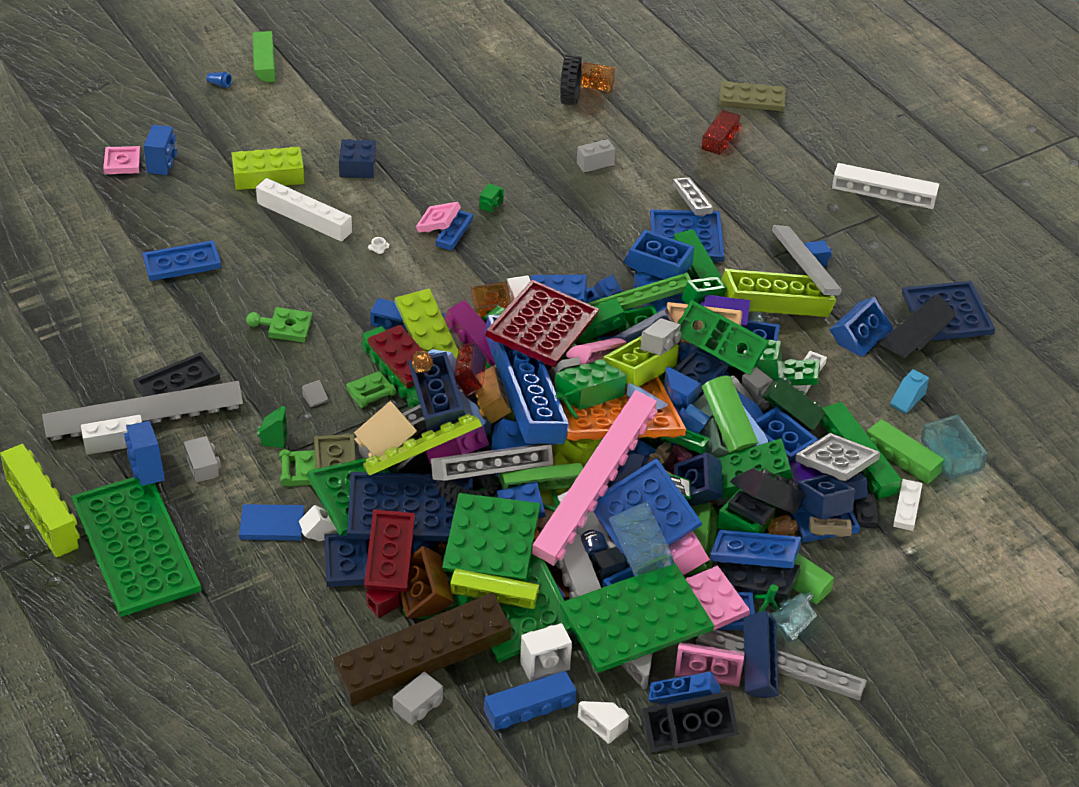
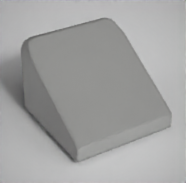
[302,380,328,408]

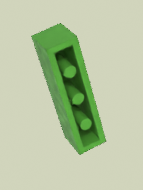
[867,419,945,485]

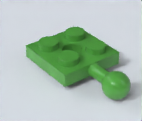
[246,307,312,343]

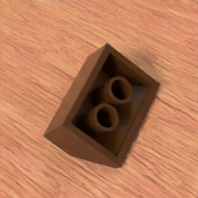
[400,546,454,619]

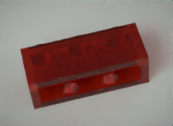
[701,109,742,155]
[454,342,487,395]

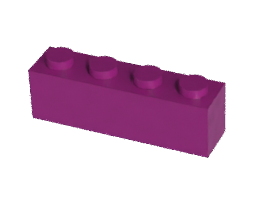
[444,300,496,367]

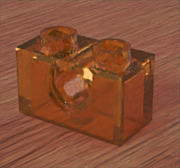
[581,62,615,92]

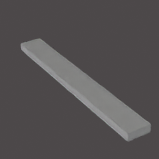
[772,225,842,296]
[696,629,867,701]

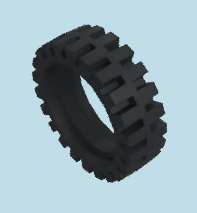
[560,55,582,105]
[436,473,499,506]

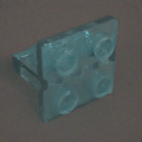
[770,592,817,642]

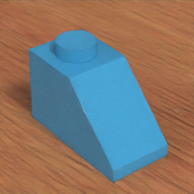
[890,369,929,414]

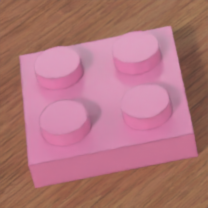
[104,146,141,174]
[416,202,461,232]

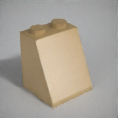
[354,401,418,457]

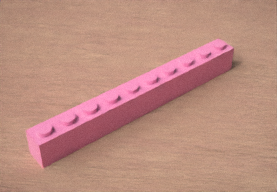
[532,390,658,566]

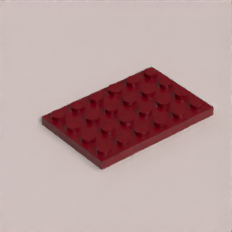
[485,280,599,367]

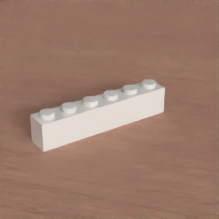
[832,163,939,209]
[256,178,352,242]

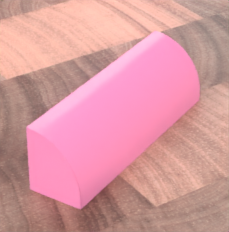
[566,338,627,364]

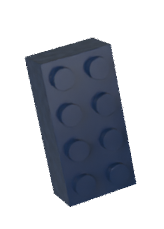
[408,352,465,432]

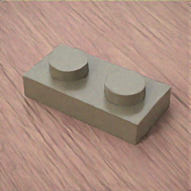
[809,517,852,537]

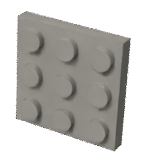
[796,433,880,481]

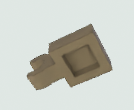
[646,442,672,465]

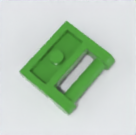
[346,371,396,408]
[279,449,316,486]

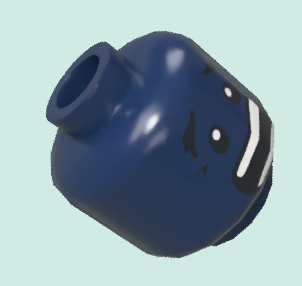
[581,530,609,561]

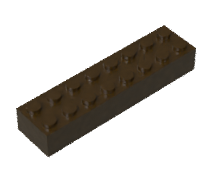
[333,593,511,706]

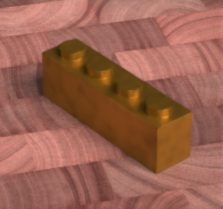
[474,366,511,424]

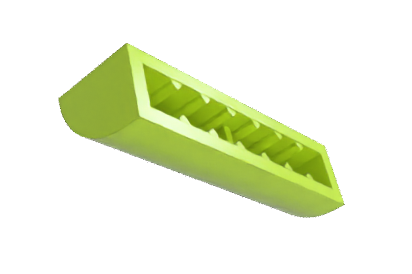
[451,569,540,609]

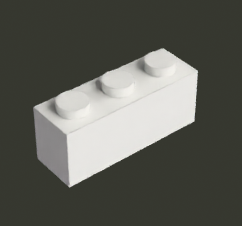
[81,415,142,455]

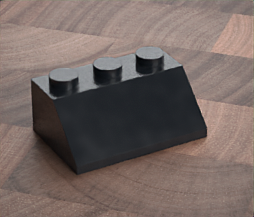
[730,468,806,514]

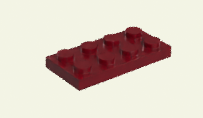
[368,325,426,388]
[364,510,415,592]

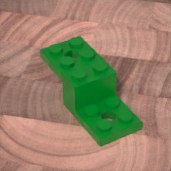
[678,300,769,375]
[728,340,820,386]

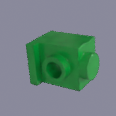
[479,183,504,213]

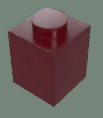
[366,589,400,618]

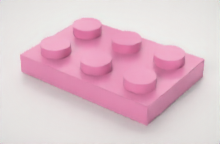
[686,566,750,630]

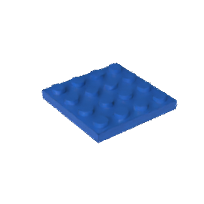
[650,210,724,262]
[593,458,702,568]

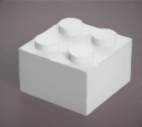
[520,623,572,682]

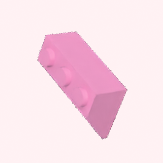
[675,642,744,687]

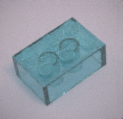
[920,414,988,480]
[609,501,675,577]

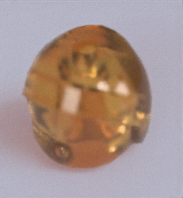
[412,351,433,372]

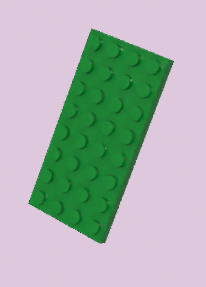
[71,477,202,617]

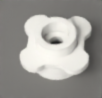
[368,237,389,254]

